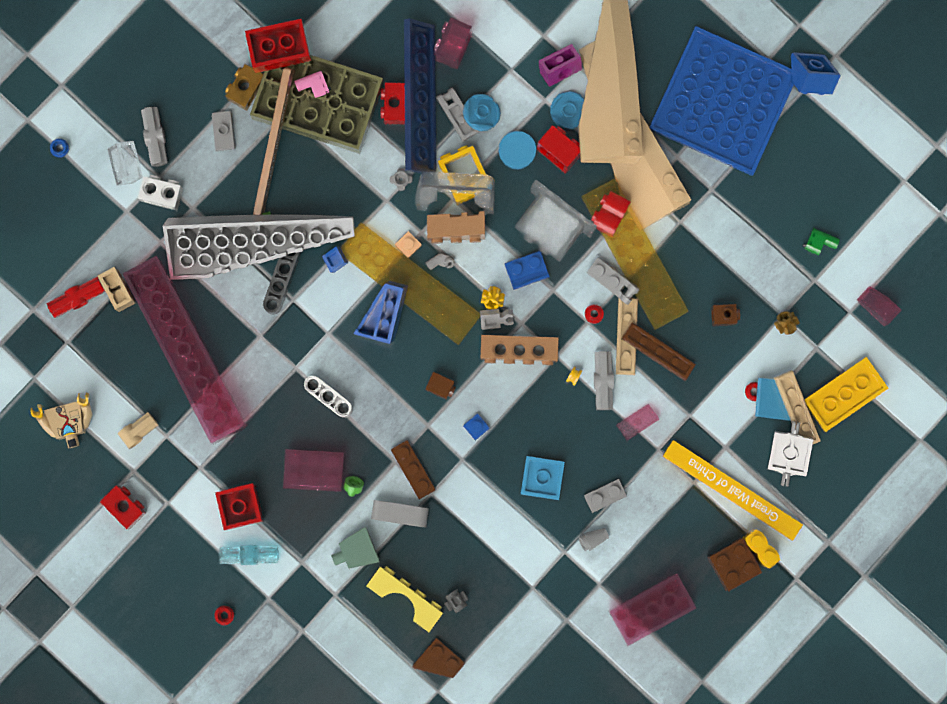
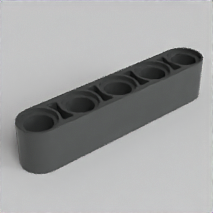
[263,251,302,315]

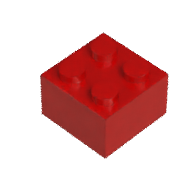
[537,125,580,174]
[215,483,264,531]

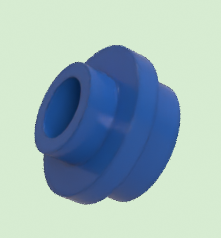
[50,138,69,158]

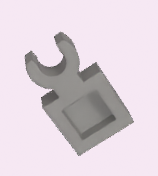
[480,309,514,330]

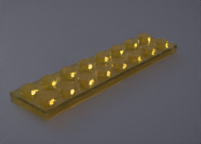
[581,179,689,330]
[341,222,480,345]

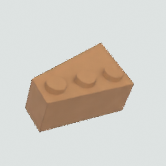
[427,211,485,244]

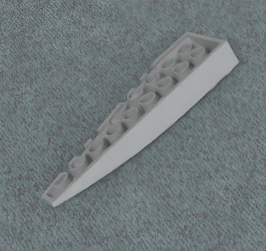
[163,215,355,280]

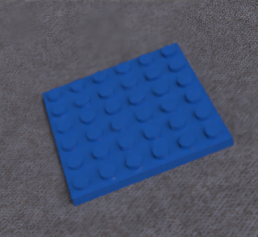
[649,26,794,176]

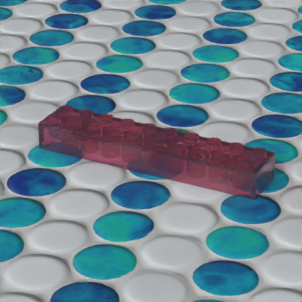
[123,256,248,445]

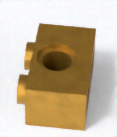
[225,64,263,111]

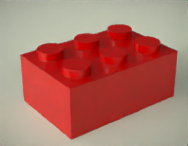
[245,19,311,73]

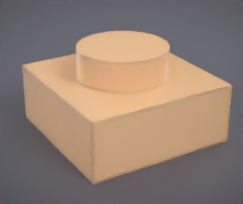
[395,231,422,259]

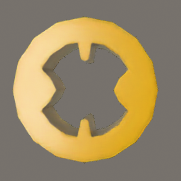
[566,366,582,386]

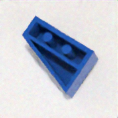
[353,281,408,344]

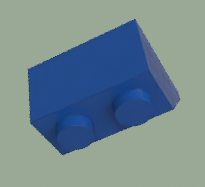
[791,52,841,95]

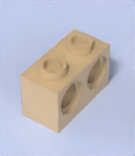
[98,267,136,312]

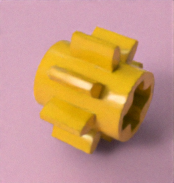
[481,286,505,310]

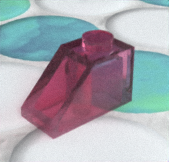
[856,286,901,326]

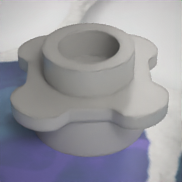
[390,168,412,191]

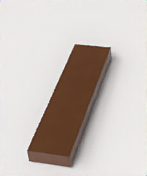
[621,322,696,381]

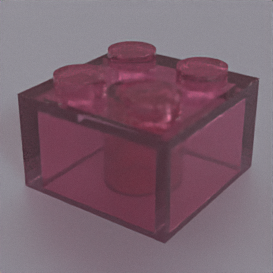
[434,18,472,69]

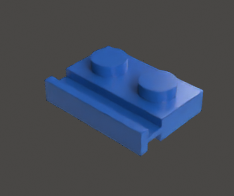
[504,251,550,290]

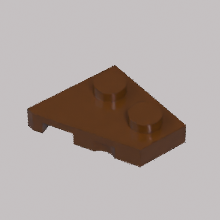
[412,638,466,678]

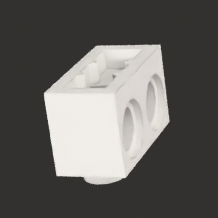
[138,175,183,210]

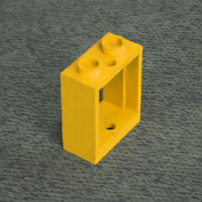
[438,145,492,205]

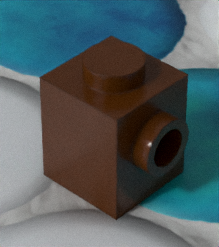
[711,304,740,326]

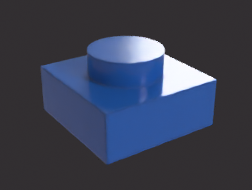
[322,246,348,273]
[463,414,490,441]

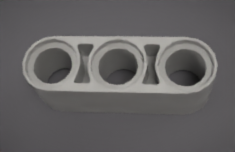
[371,500,429,528]

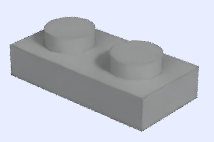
[584,479,627,513]

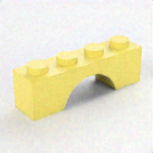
[367,566,443,632]

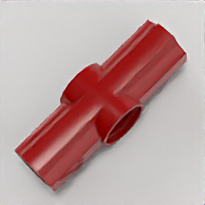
[46,277,106,318]

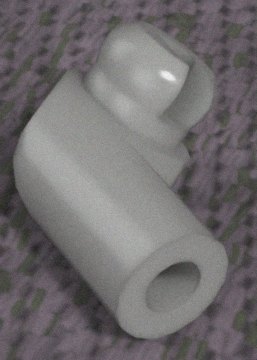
[425,253,454,271]

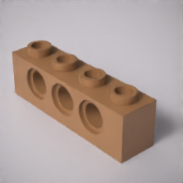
[481,335,558,365]

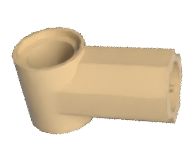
[118,412,159,449]

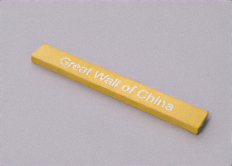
[662,440,803,541]

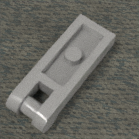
[436,88,479,142]
[587,257,640,305]

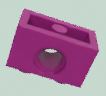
[539,44,582,87]

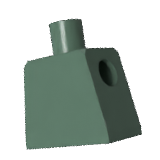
[331,527,380,569]

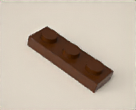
[391,440,436,500]

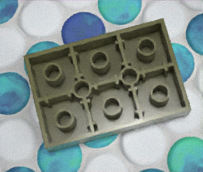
[250,55,384,154]

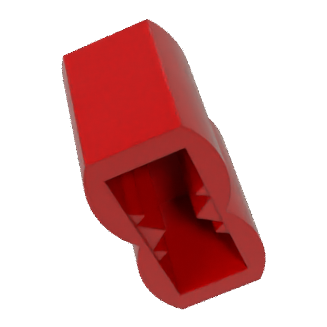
[591,191,631,237]

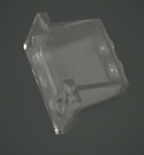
[515,180,597,262]

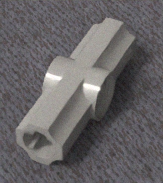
[141,107,168,166]
[594,351,614,410]

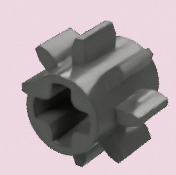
[445,589,469,613]

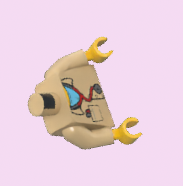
[31,392,93,448]

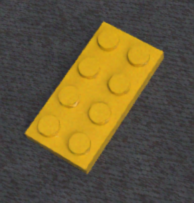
[804,357,889,432]

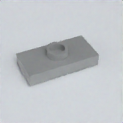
[212,111,235,151]

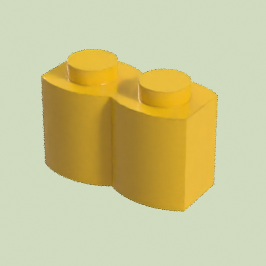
[743,529,780,569]

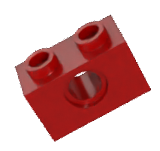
[381,83,405,124]
[100,485,146,529]

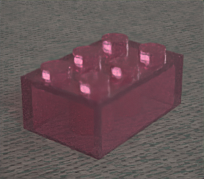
[283,449,345,492]

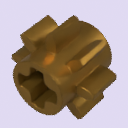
[774,311,800,335]

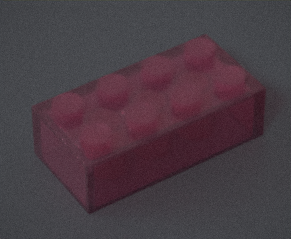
[608,573,696,646]

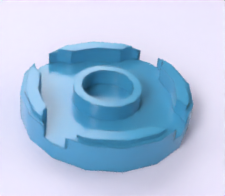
[550,92,584,130]
[463,94,501,131]
[498,131,536,170]

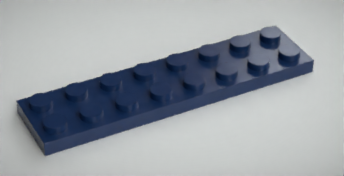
[404,18,436,175]

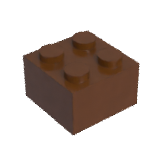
[707,538,762,591]

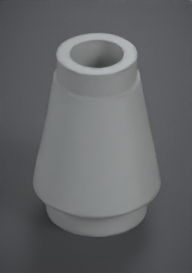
[579,528,609,551]

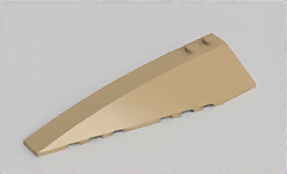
[579,0,643,164]
[579,41,691,231]

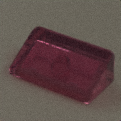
[616,404,659,441]

